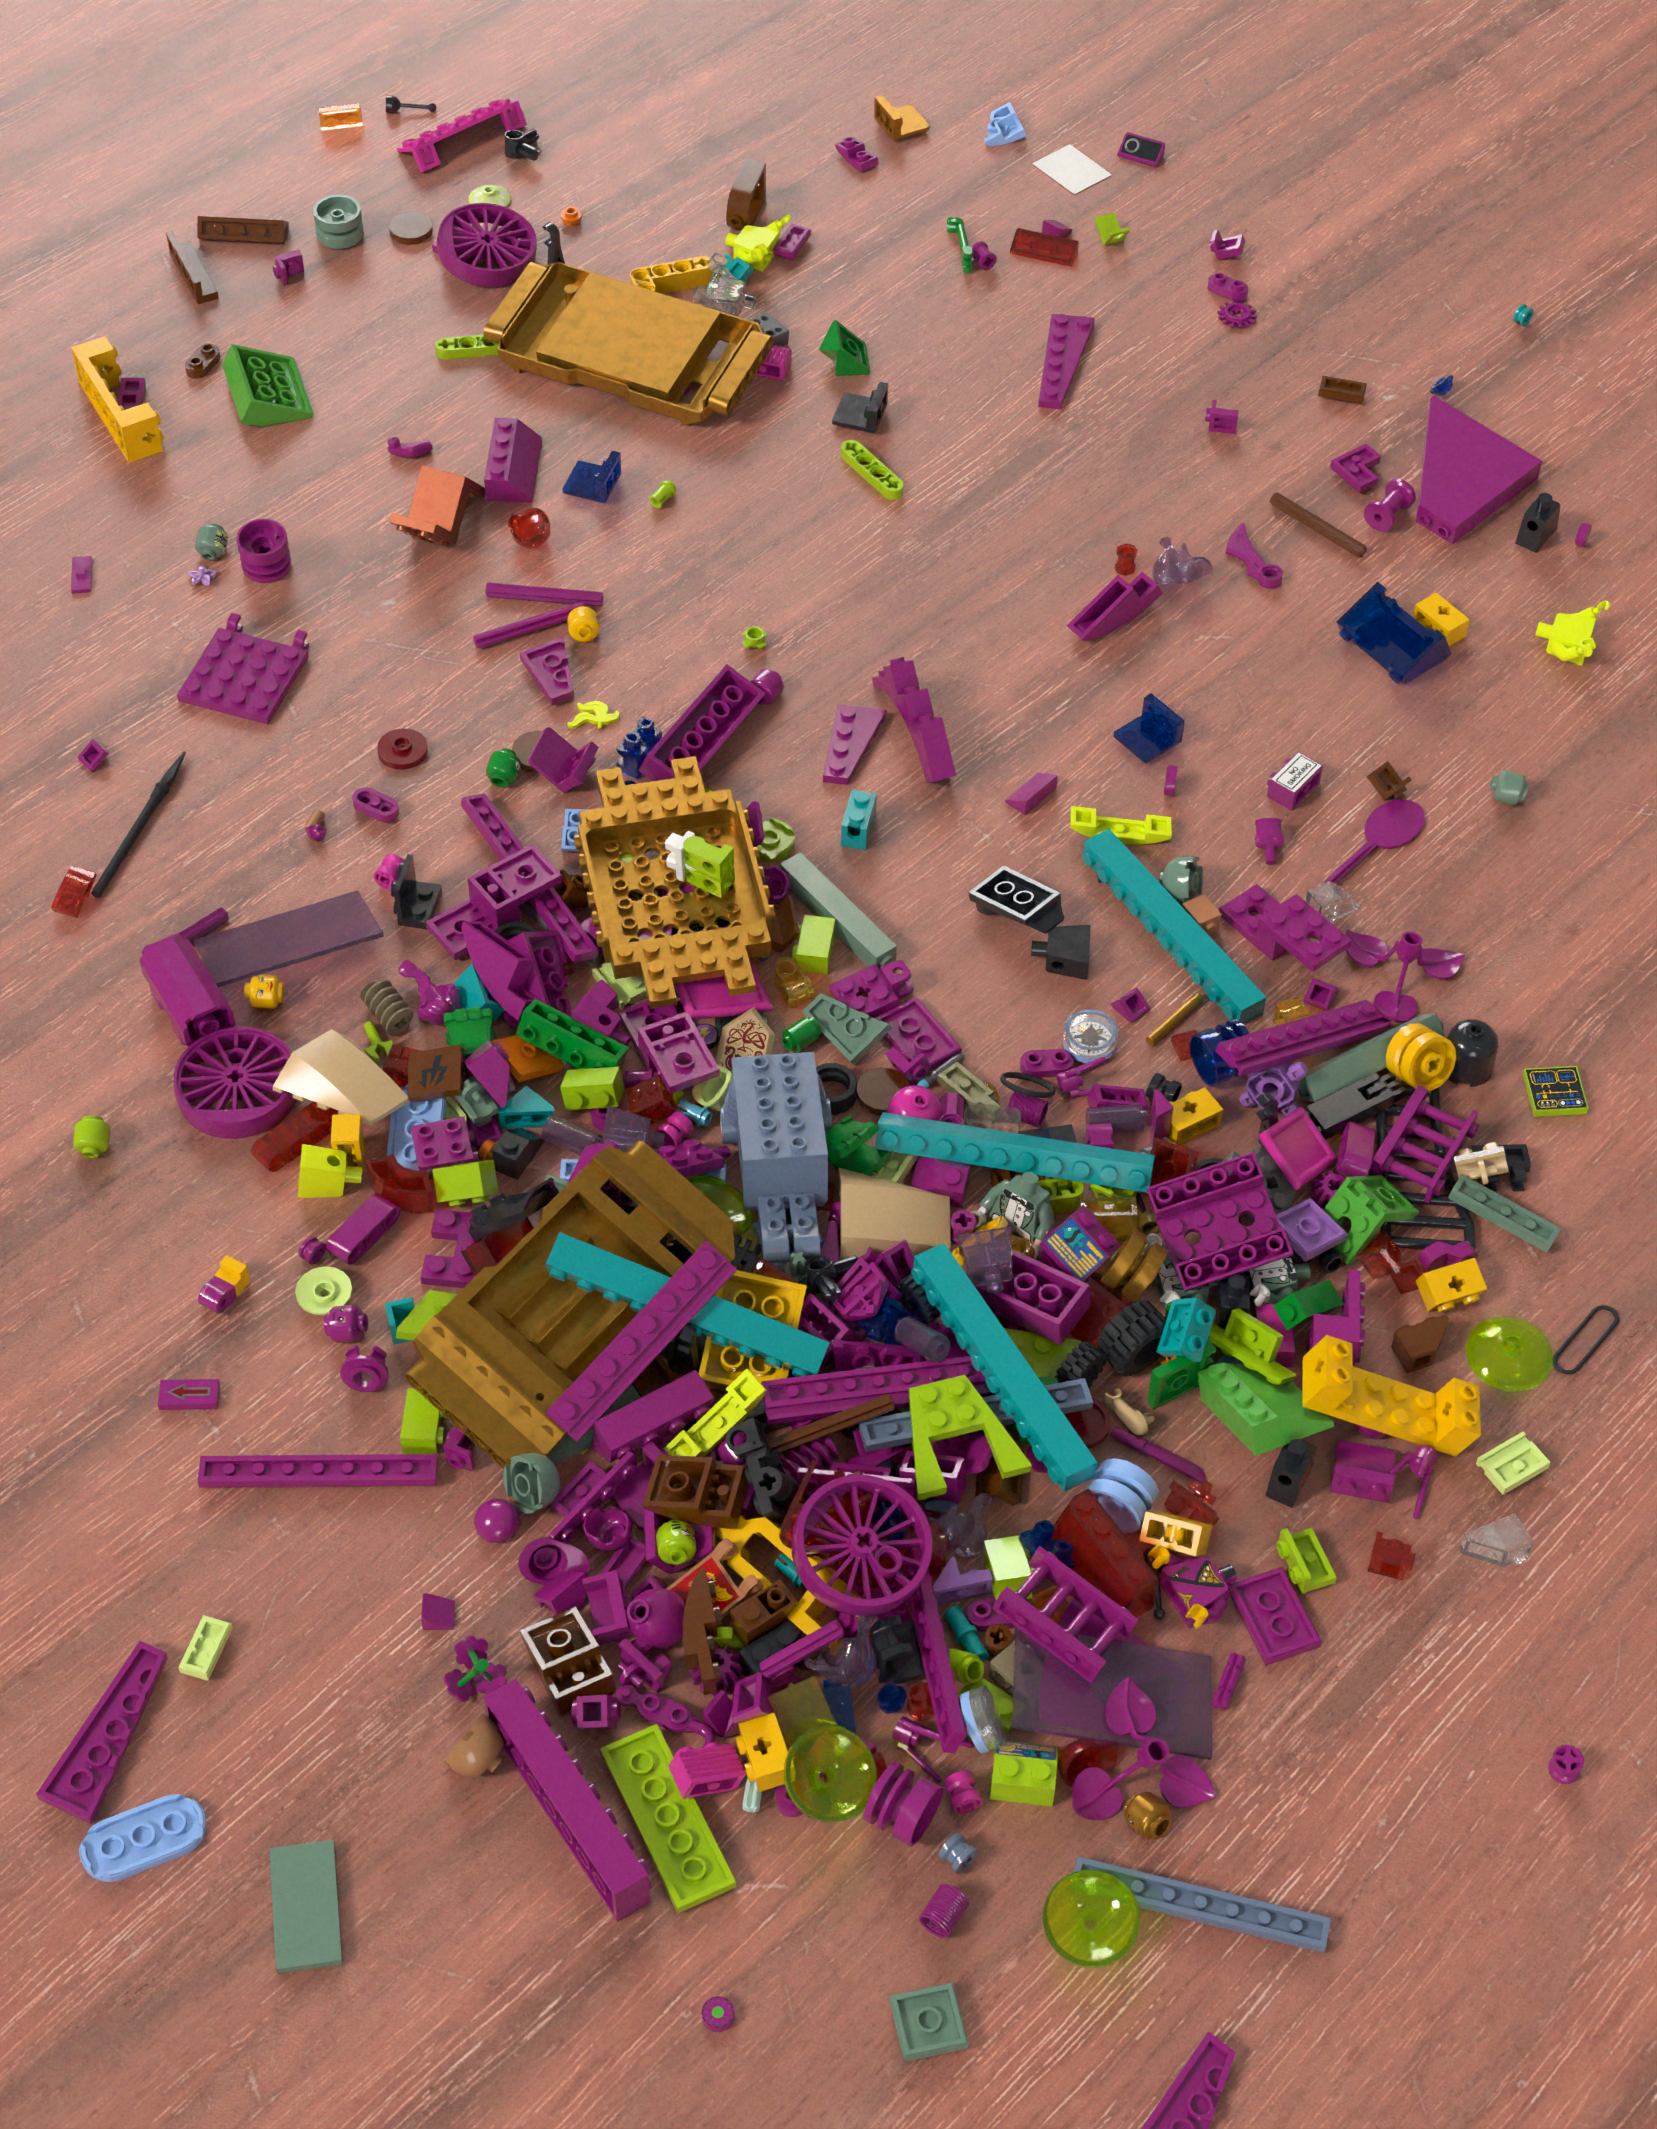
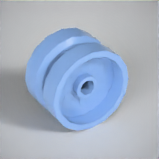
[1082,1458,1159,1533]

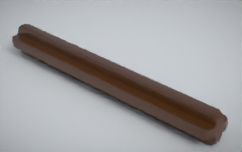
[1270,492,1367,558]
[767,1394,895,1454]

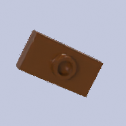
[1318,376,1367,404]

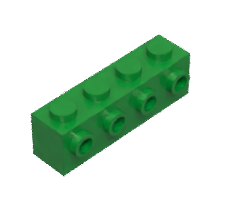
[516,998,629,1072]

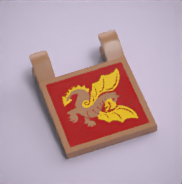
[666,1538,763,1618]

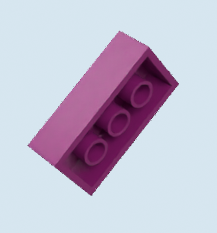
[966,1240,1091,1345]

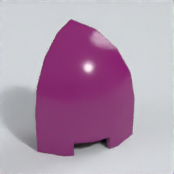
[533,1571,587,1615]

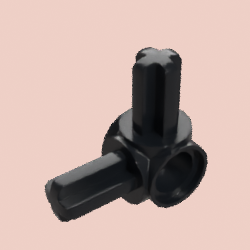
[505,129,540,161]
[805,1255,858,1302]

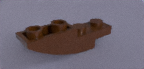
[683,1568,722,1695]

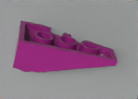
[508,930,571,1017]

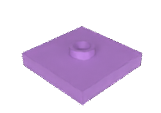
[1276,1198,1348,1262]

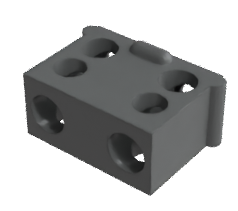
[747,313,789,347]

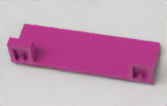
[396,98,527,172]

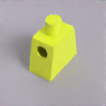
[298,1144,362,1198]

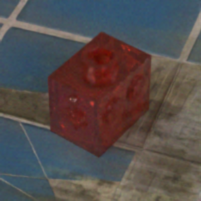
[625,1074,676,1127]

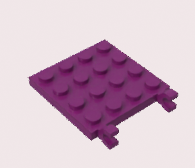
[177,613,309,725]

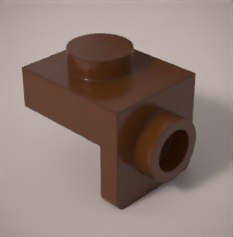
[1367,761,1412,801]

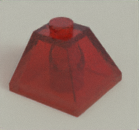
[1146,1137,1199,1193]

